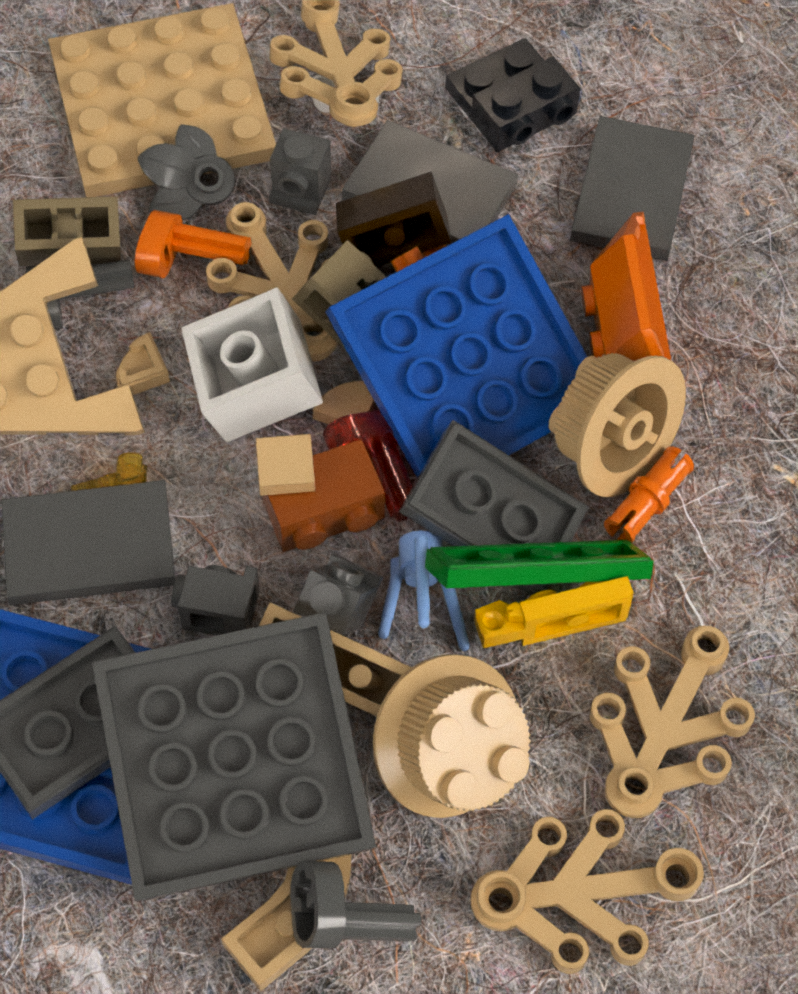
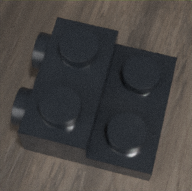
[445,38,581,152]

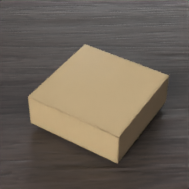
[256,434,315,496]

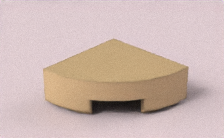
[116,332,170,395]
[313,381,376,435]

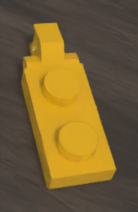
[474,576,634,649]

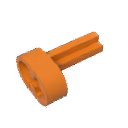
[135,210,252,278]

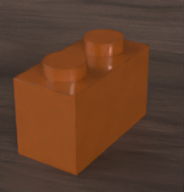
[261,439,385,552]

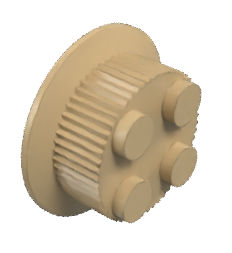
[549,353,686,497]
[373,654,531,818]

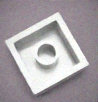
[181,287,323,443]

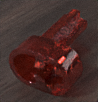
[323,410,413,522]

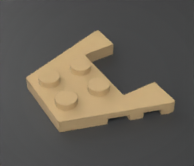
[0,237,145,435]

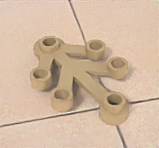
[269,0,403,127]
[206,202,338,362]
[589,625,755,818]
[470,809,704,974]

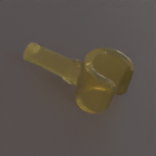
[71,452,148,491]

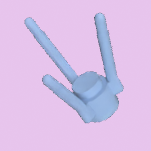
[378,530,470,651]

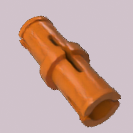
[604,446,694,543]

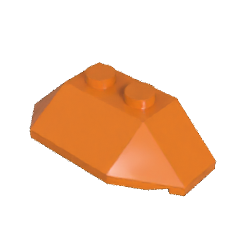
[581,212,672,361]

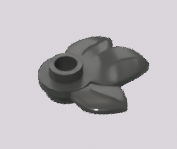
[138,124,235,220]

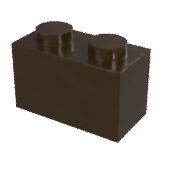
[336,171,451,267]

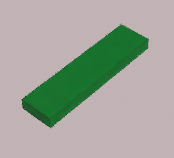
[425,540,654,588]

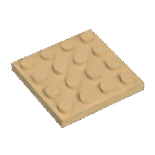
[48,3,276,197]

